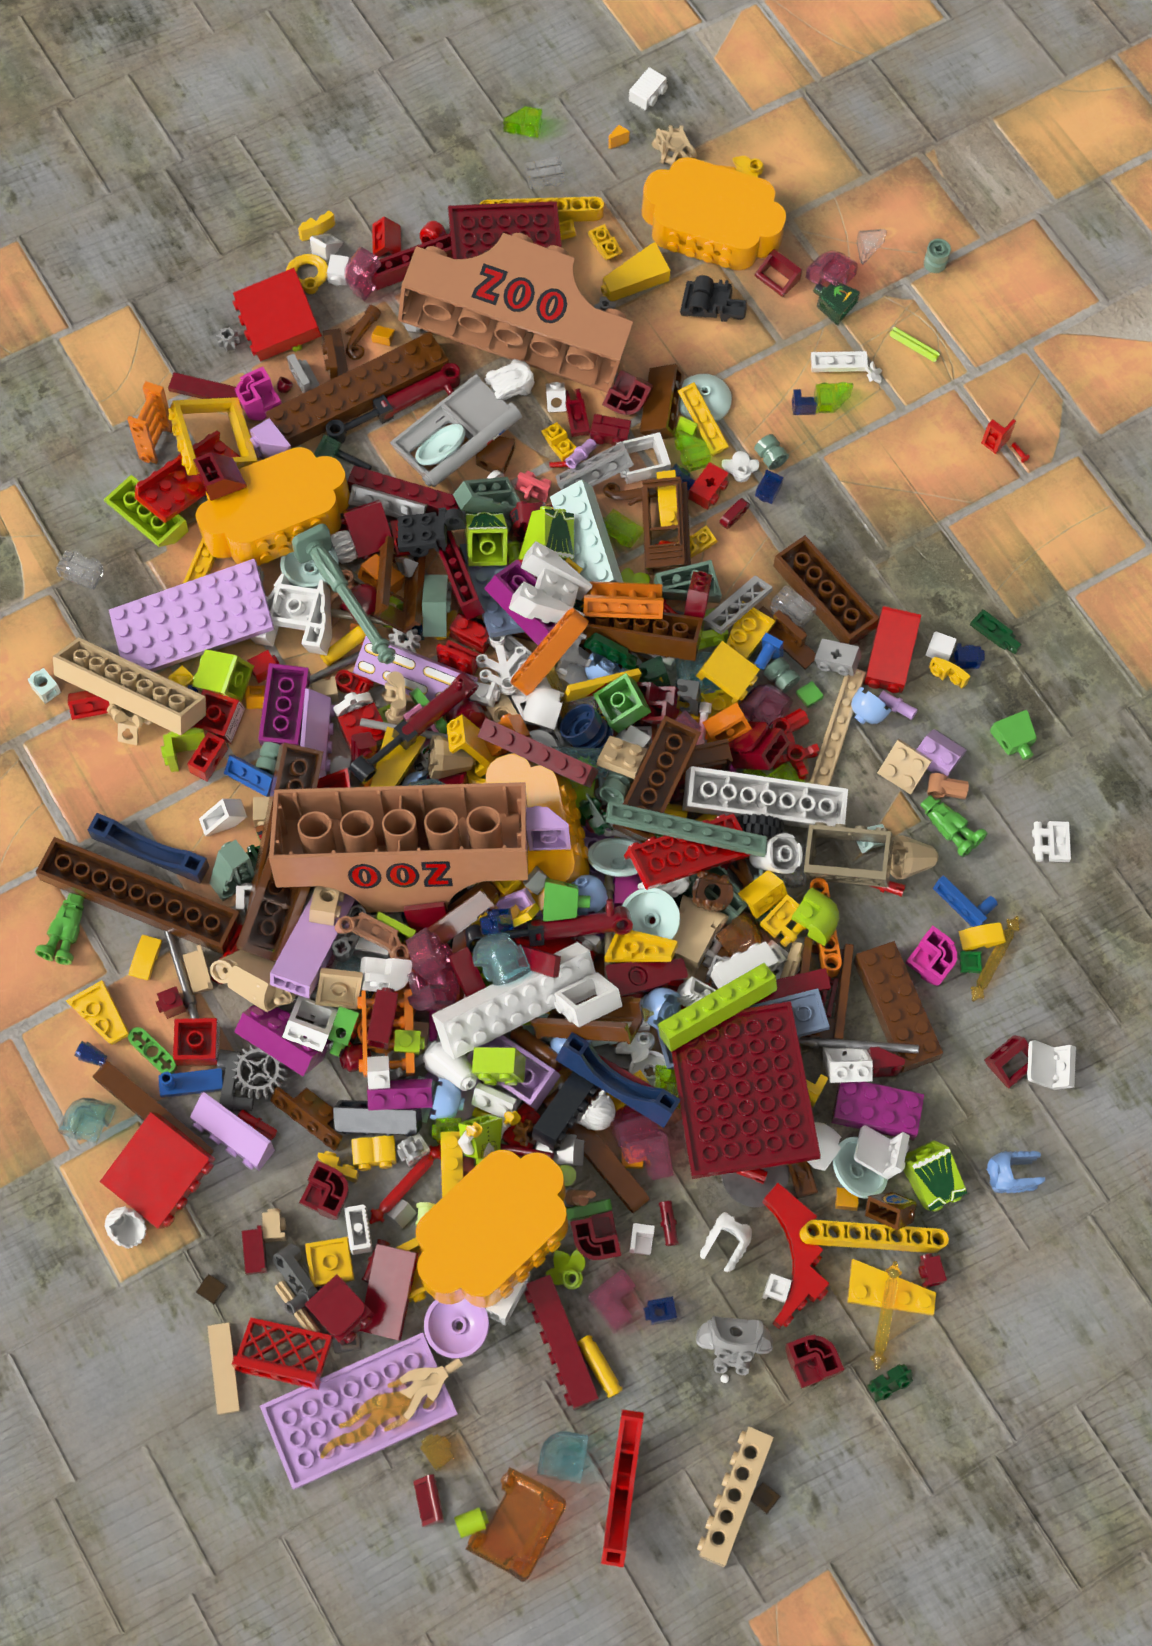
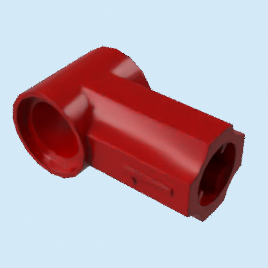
[771,708,809,734]

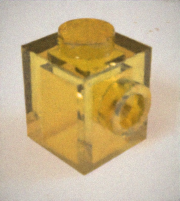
[420,1434,454,1471]

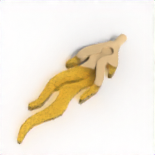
[320,1358,463,1459]

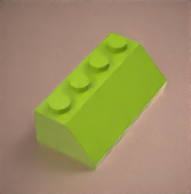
[104,475,189,547]

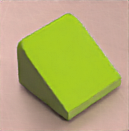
[675,416,698,444]

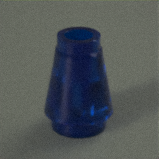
[74,1041,108,1066]

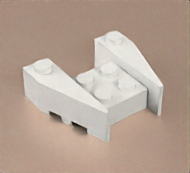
[509,541,592,623]
[250,574,332,655]

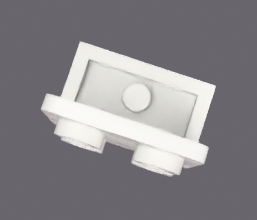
[1027,1040,1076,1090]
[471,1082,522,1118]
[854,1125,910,1180]

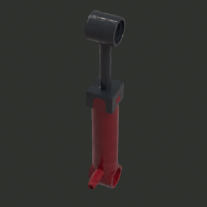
[326,363,460,446]
[348,672,479,784]
[465,898,633,954]

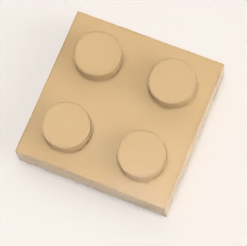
[596,736,648,779]
[877,739,933,794]
[315,968,363,1009]

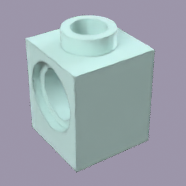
[27,668,61,704]

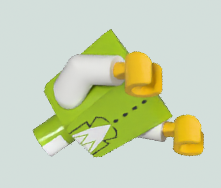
[458,1111,521,1166]

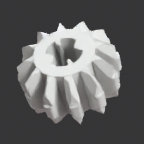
[331,530,357,564]
[388,628,421,653]

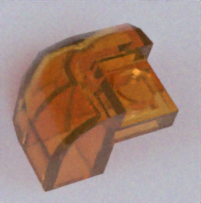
[715,913,764,958]

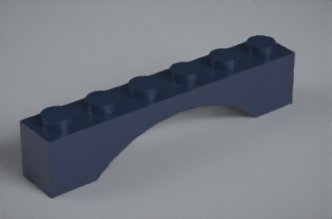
[87,813,210,884]
[555,1032,681,1128]

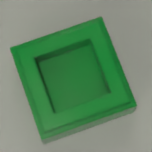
[959,951,982,973]

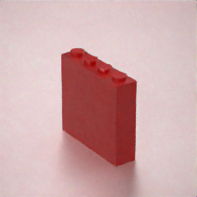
[232,268,322,362]
[99,1112,215,1229]

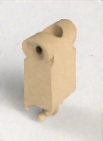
[672,895,729,981]
[210,950,299,1012]

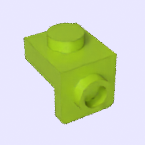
[394,1030,425,1055]

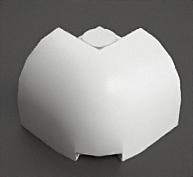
[522,687,564,730]
[360,957,412,992]
[807,1122,841,1171]

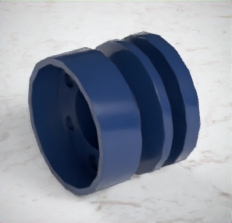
[560,704,613,758]

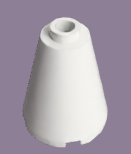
[749,833,803,874]
[423,1041,477,1091]

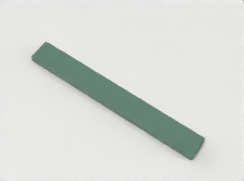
[606,801,767,857]

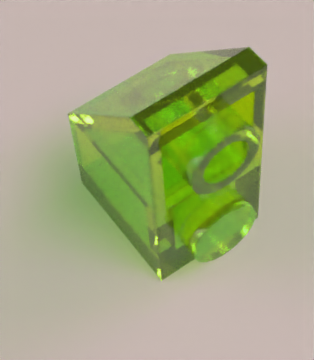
[503,106,542,138]
[814,382,853,413]
[674,430,711,472]

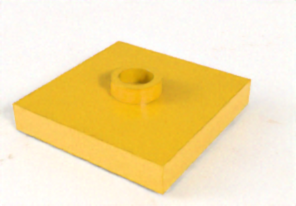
[305,1237,354,1287]

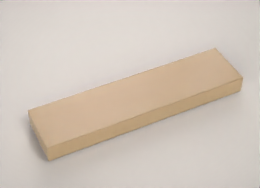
[208,1322,240,1415]

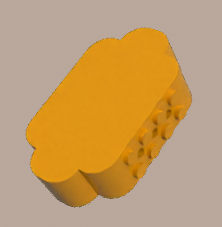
[642,157,786,270]
[196,447,350,566]
[485,754,590,914]
[416,1150,568,1308]

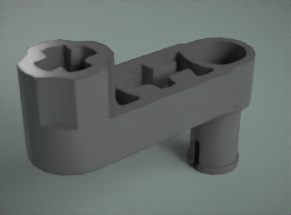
[332,905,366,963]
[217,1049,254,1112]
[273,1243,318,1315]

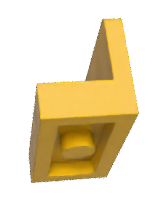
[738,870,788,918]

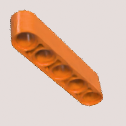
[510,608,588,696]
[809,878,842,978]

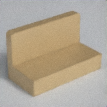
[183,944,214,995]

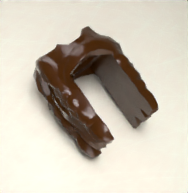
[692,871,734,912]

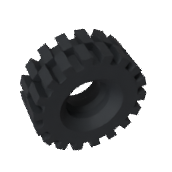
[735,814,784,840]

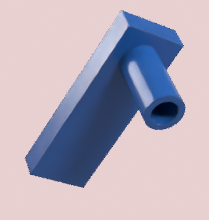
[754,633,783,670]
[224,755,274,797]
[933,875,998,927]
[158,1068,223,1098]

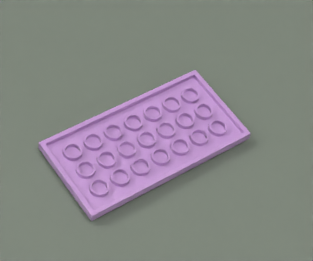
[109,559,275,672]
[260,1332,457,1490]

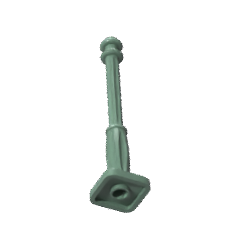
[292,524,396,664]

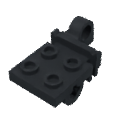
[680,275,747,322]
[398,507,466,557]

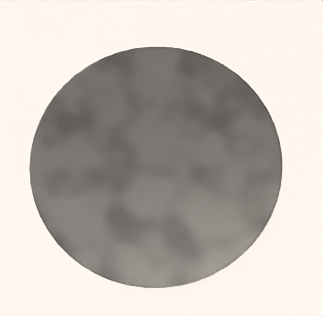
[721,1164,789,1207]

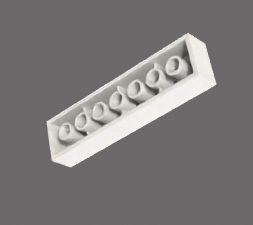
[682,766,848,828]
[432,942,596,1059]

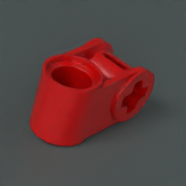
[335,670,375,695]

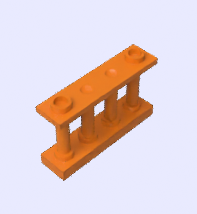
[127,381,173,464]
[583,581,664,619]
[357,989,415,1078]

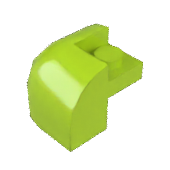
[791,887,840,946]

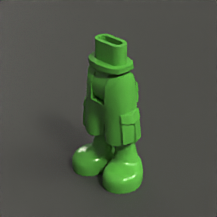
[920,795,988,858]
[35,893,84,965]

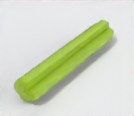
[890,327,940,362]

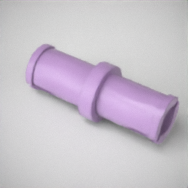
[566,439,597,469]
[878,690,918,720]

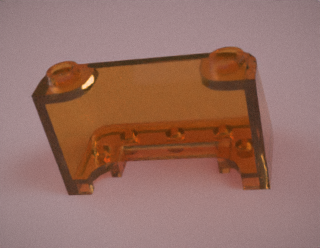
[466,1467,566,1582]

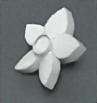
[865,361,882,383]

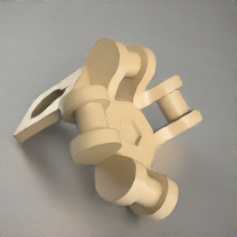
[652,125,697,167]
[384,671,416,725]
[107,702,153,745]

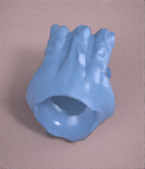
[987,1151,1045,1193]

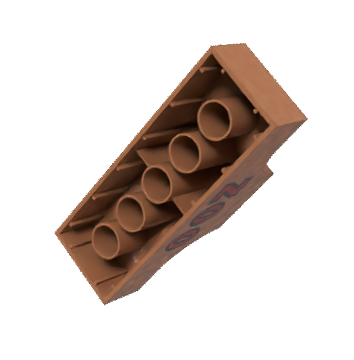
[398,233,633,393]
[269,782,528,913]

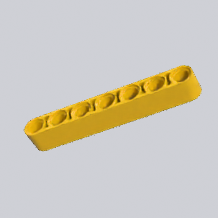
[480,197,604,222]
[800,1220,949,1253]

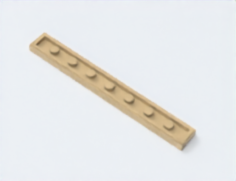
[810,669,866,786]

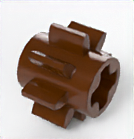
[512,1119,536,1147]

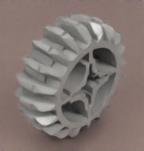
[232,1045,288,1100]

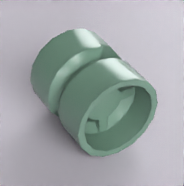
[923,239,951,273]
[754,434,789,470]
[763,657,801,694]
[255,742,280,776]
[599,770,634,804]

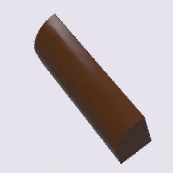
[639,363,684,439]

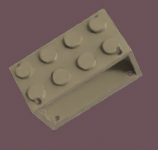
[804,822,894,888]

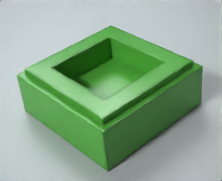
[796,681,824,708]

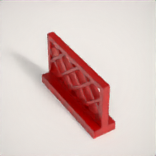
[232,1317,333,1390]

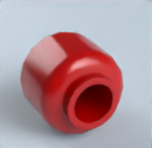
[419,221,446,243]

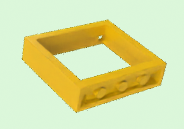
[168,398,258,475]

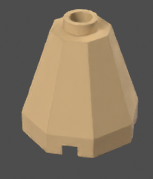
[428,735,476,779]
[890,835,938,879]

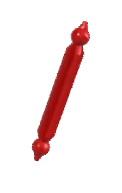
[369,1144,441,1224]

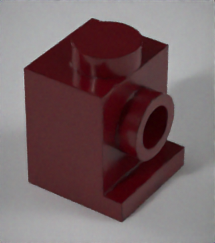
[918,1253,947,1288]

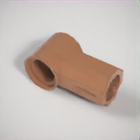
[927,773,969,799]

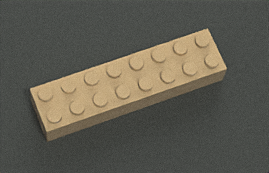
[53,637,206,735]

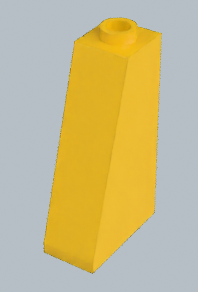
[601,242,670,301]
[370,726,426,787]

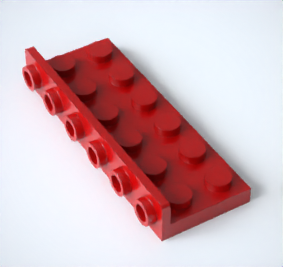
[135,430,241,523]
[624,813,751,890]

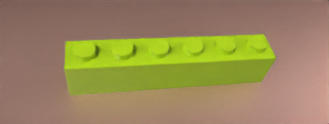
[658,963,777,1052]

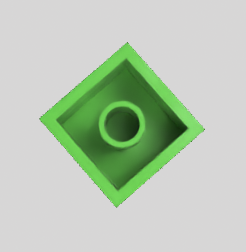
[593,673,651,733]

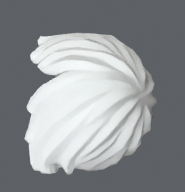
[577,1090,616,1130]
[104,1206,147,1249]

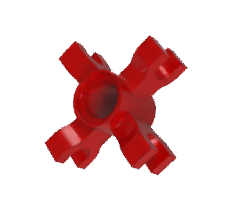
[773,732,820,781]

